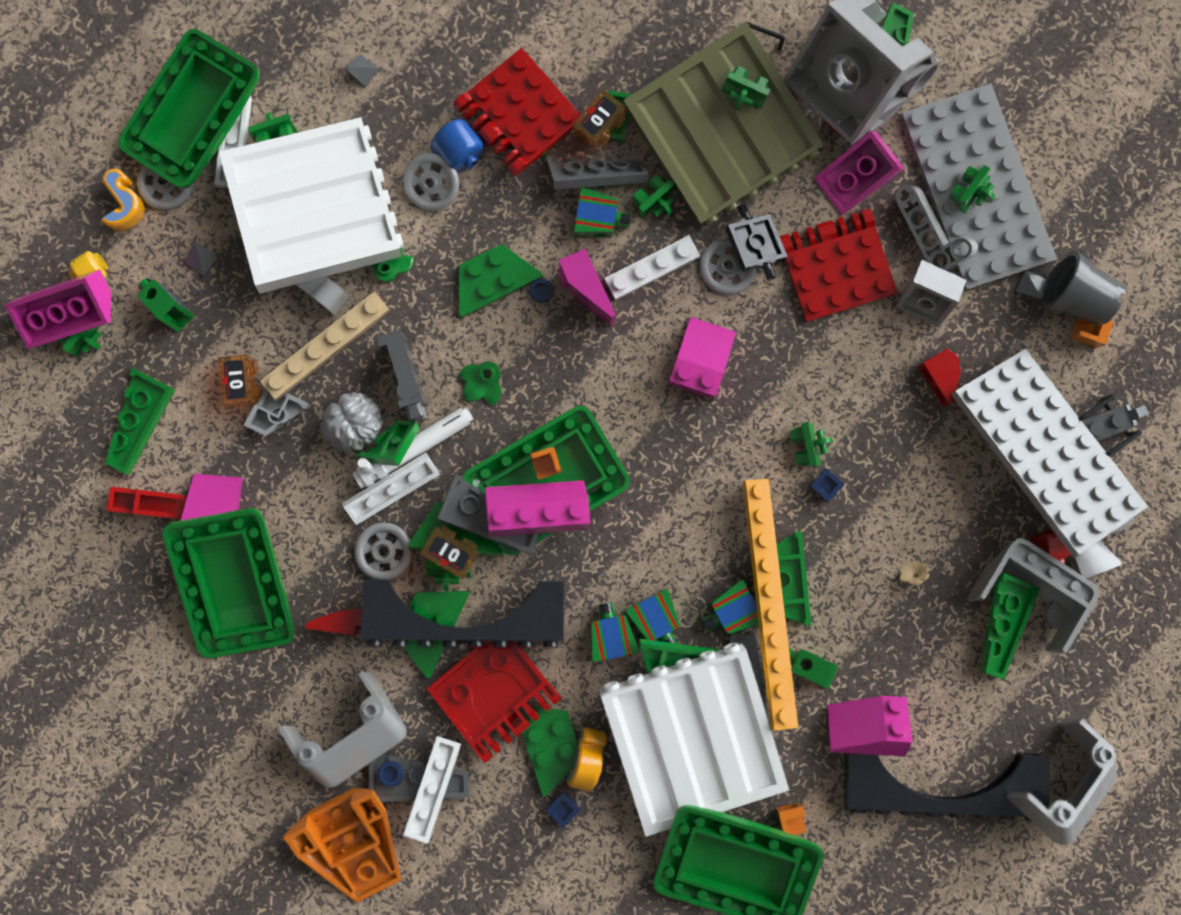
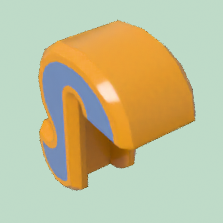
[101,169,145,231]
[566,727,607,792]

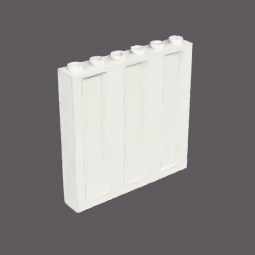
[219,117,404,294]
[600,643,789,837]

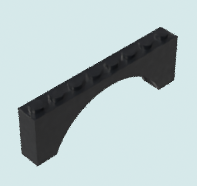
[361,579,564,649]
[843,752,1050,821]

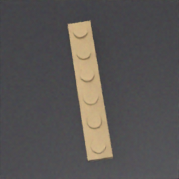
[260,291,390,401]

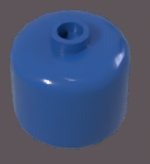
[430,119,484,173]

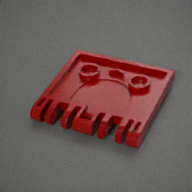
[453,47,584,176]
[779,208,898,323]
[427,644,562,763]

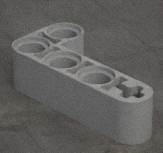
[896,186,978,271]
[295,277,349,316]

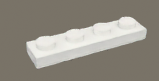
[214,96,252,189]
[604,235,700,301]
[342,453,440,525]
[404,736,461,843]

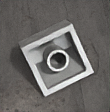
[895,260,966,327]

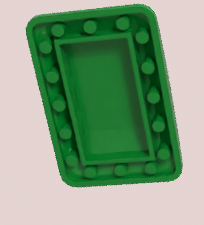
[118,29,260,189]
[463,406,630,556]
[162,508,295,658]
[654,805,824,915]

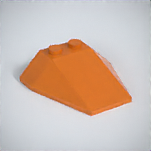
[283,788,401,903]

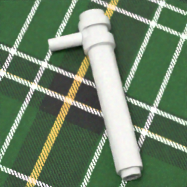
[352,407,474,489]

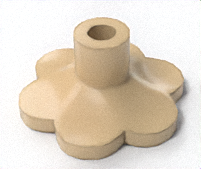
[900,561,930,586]

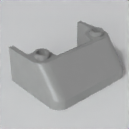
[967,539,1099,654]
[278,671,407,788]
[1007,719,1117,845]

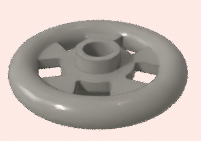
[403,153,459,211]
[137,165,194,210]
[699,239,756,295]
[354,522,413,580]

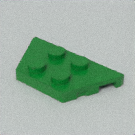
[459,244,543,318]
[408,502,504,557]
[776,531,812,626]
[404,591,471,679]
[639,639,721,674]
[519,705,578,797]

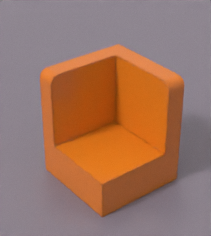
[1070,318,1114,348]
[530,447,562,480]
[775,802,806,835]

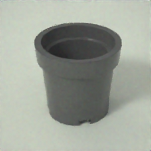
[1040,251,1126,327]

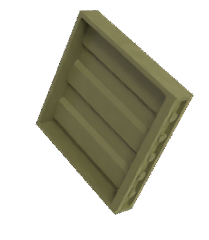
[623,21,823,227]

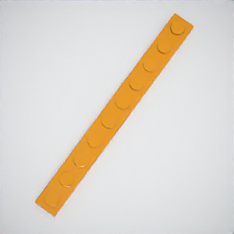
[742,479,798,730]

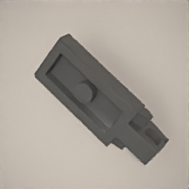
[1082,404,1149,441]

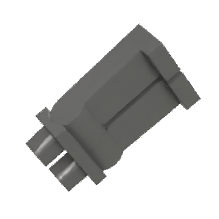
[377,330,429,422]

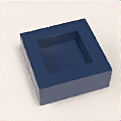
[809,468,844,503]
[546,791,581,828]

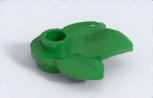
[370,248,414,283]
[458,361,502,406]

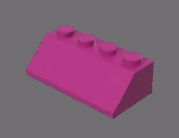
[4,269,111,349]
[485,480,590,537]

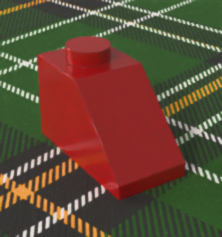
[918,348,961,407]
[1030,528,1071,563]

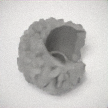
[320,392,383,454]

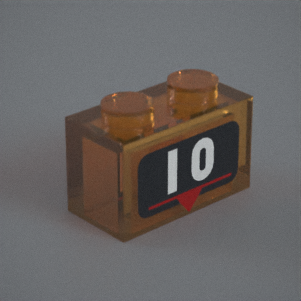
[573,89,626,151]
[218,354,261,408]
[420,526,480,579]

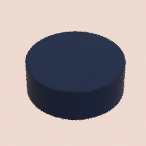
[530,279,554,304]
[378,761,404,787]

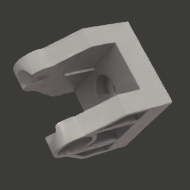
[783,0,941,144]

